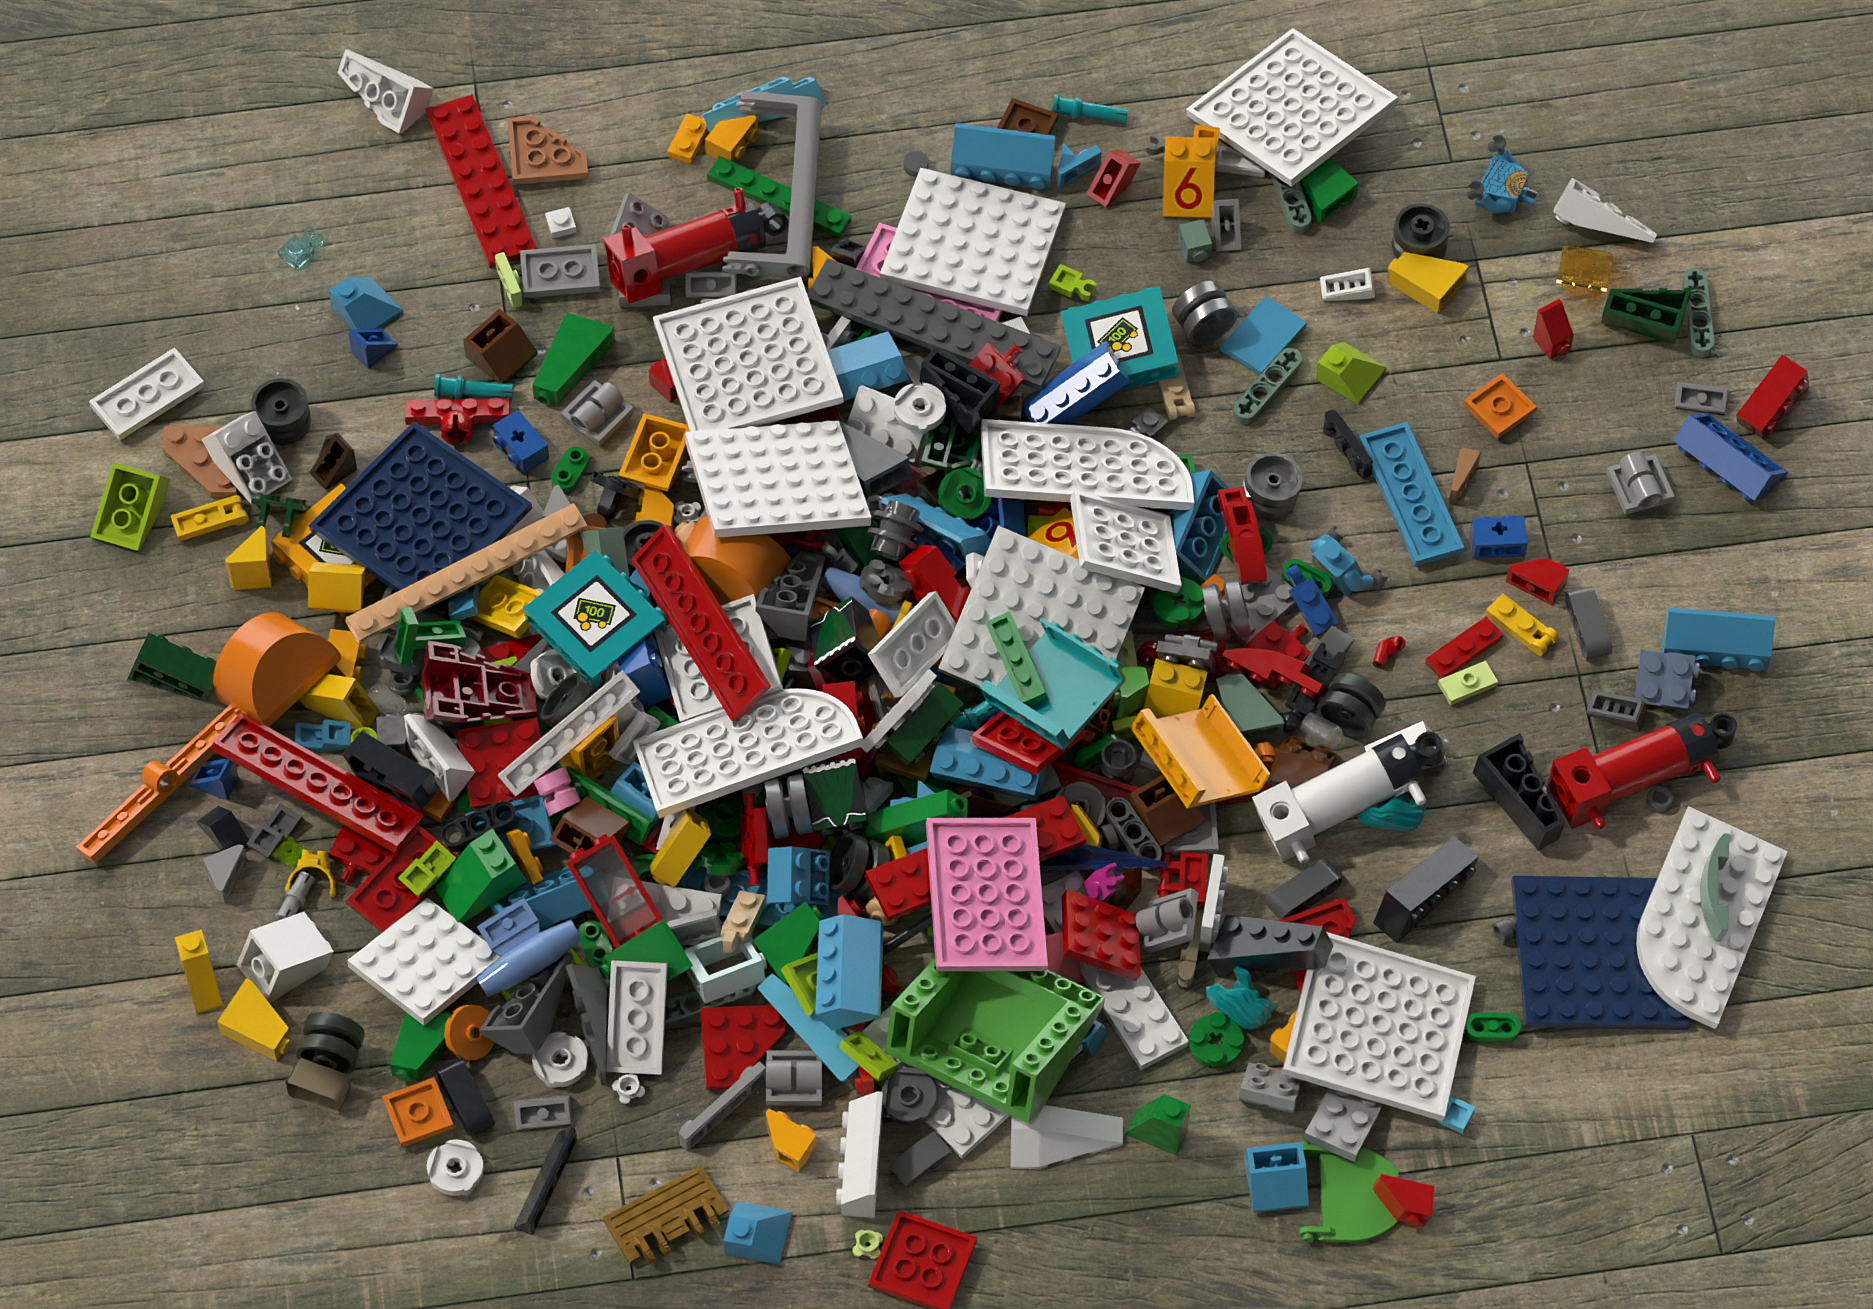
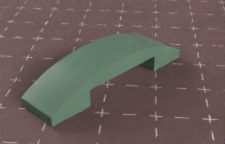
[1700,833,1729,942]

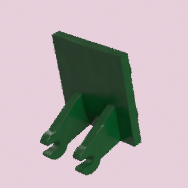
[251,494,312,537]

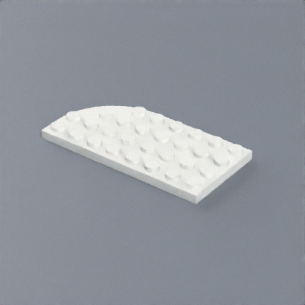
[980,419,1194,510]
[632,689,865,818]
[1636,806,1788,1029]

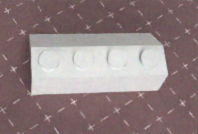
[836,1092,883,1218]

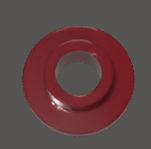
[1136,641,1160,666]

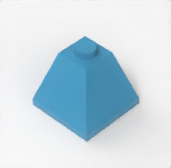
[329,277,403,329]
[724,1201,792,1265]

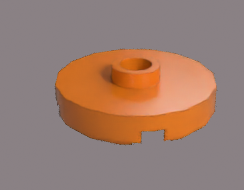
[444,1005,495,1060]

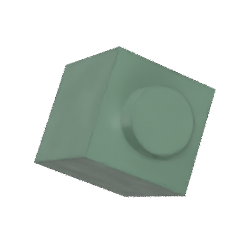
[1178,219,1212,263]

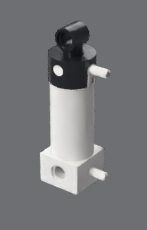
[1252,731,1445,863]

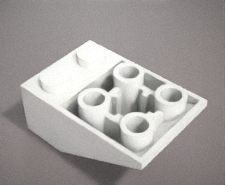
[201,411,293,504]

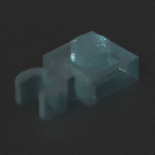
[278,226,324,270]

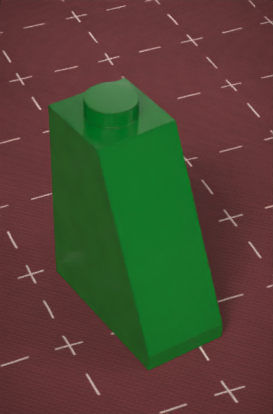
[1300,157,1358,224]
[752,901,824,987]
[390,1011,453,1082]
[1125,1094,1191,1156]

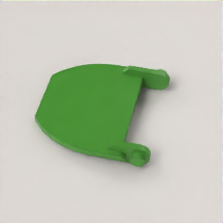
[1299,1141,1399,1242]

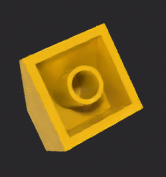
[1143,659,1208,719]

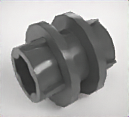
[867,500,924,562]

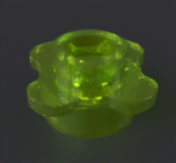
[273,836,306,866]

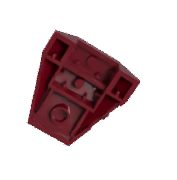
[421,641,537,723]

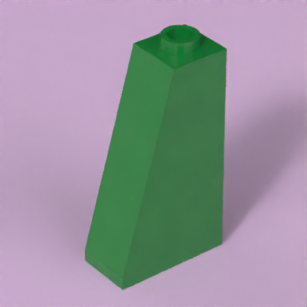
[532,312,615,406]
[862,790,968,849]

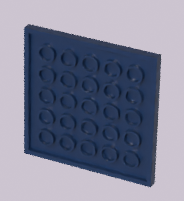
[309,422,532,614]
[1511,876,1690,1030]

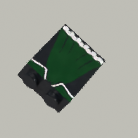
[810,596,880,689]
[802,757,869,838]

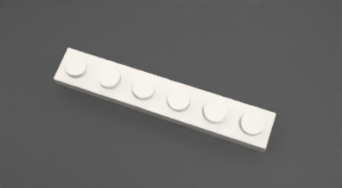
[498,670,640,796]

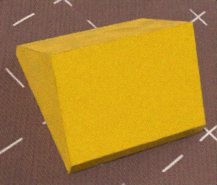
[225,526,272,590]
[308,562,367,613]

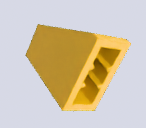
[1387,252,1469,314]
[300,674,379,729]
[650,808,711,888]
[175,930,223,1014]
[217,978,292,1062]

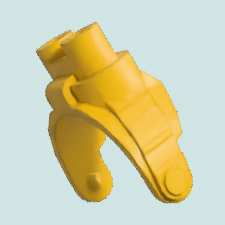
[285,850,336,898]

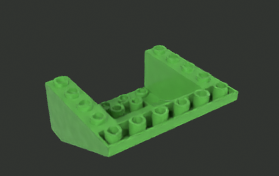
[885,958,1105,1124]

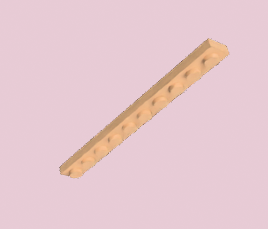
[345,503,587,643]

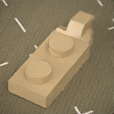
[721,891,766,954]

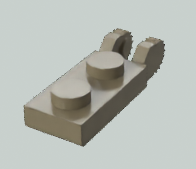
[1177,911,1204,990]

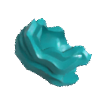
[1358,794,1425,831]
[1206,966,1278,1029]

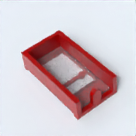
[566,834,663,949]

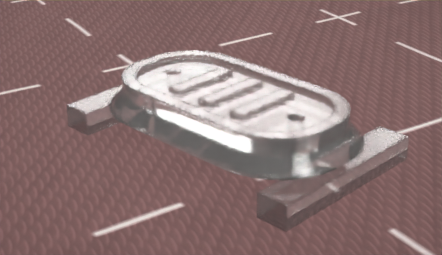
[365,678,414,716]

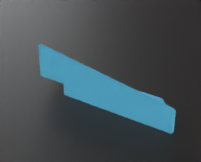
[702,77,825,132]
[758,974,860,1082]

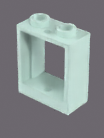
[684,936,767,1004]

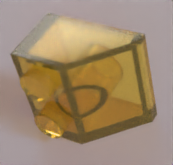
[1557,245,1613,294]

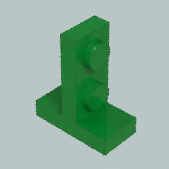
[393,607,466,666]

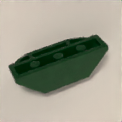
[921,410,981,471]

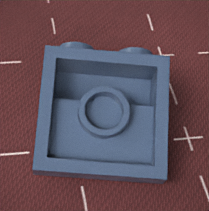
[1634,650,1699,711]

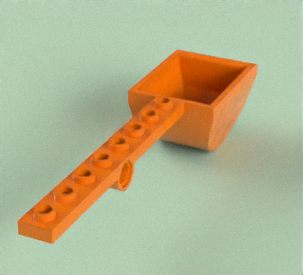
[683,515,965,683]
[76,612,341,864]

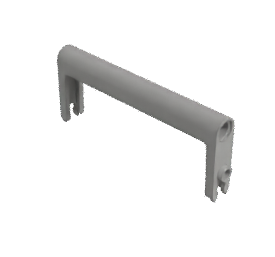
[722,92,822,278]

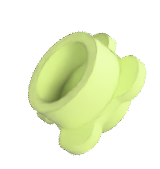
[853,1230,883,1259]

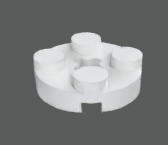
[894,383,946,435]
[530,649,577,700]
[532,1032,588,1088]
[427,1140,484,1196]

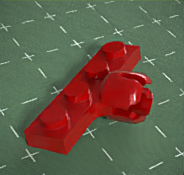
[405,398,510,445]

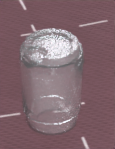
[1300,712,1343,750]

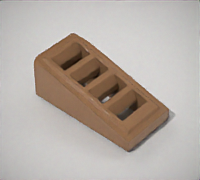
[1449,448,1481,505]

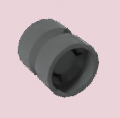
[1100,739,1136,784]

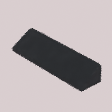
[514,1126,577,1235]

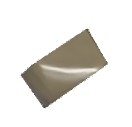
[286,1058,351,1114]

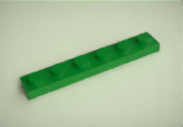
[707,156,851,238]

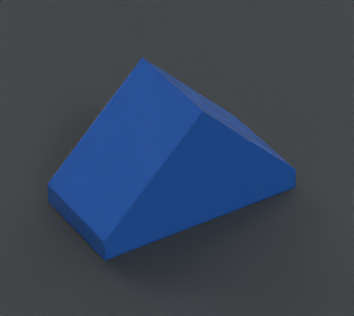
[348,329,398,369]
[189,758,239,801]

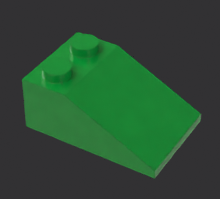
[434,828,527,924]

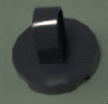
[590,470,642,519]

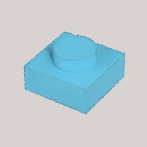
[1437,1096,1475,1134]

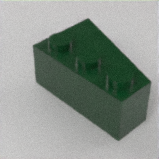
[1601,288,1692,344]
[127,632,217,702]
[883,682,964,766]

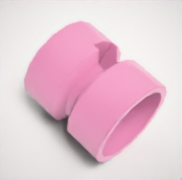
[534,767,581,816]

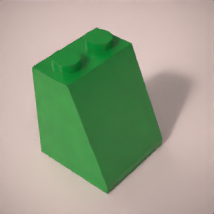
[600,919,693,983]

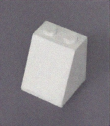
[237,912,334,1003]

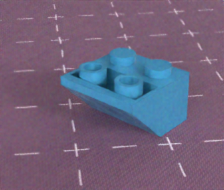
[611,761,665,839]
[767,847,830,906]
[1244,1142,1309,1213]

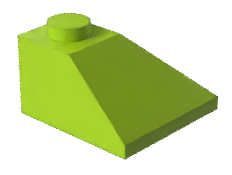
[1316,342,1387,404]

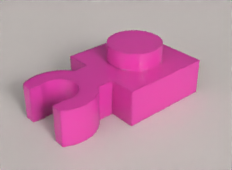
[1082,863,1124,902]

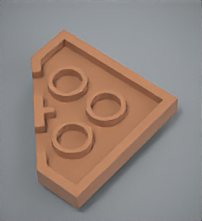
[507,116,588,185]
[162,426,238,498]

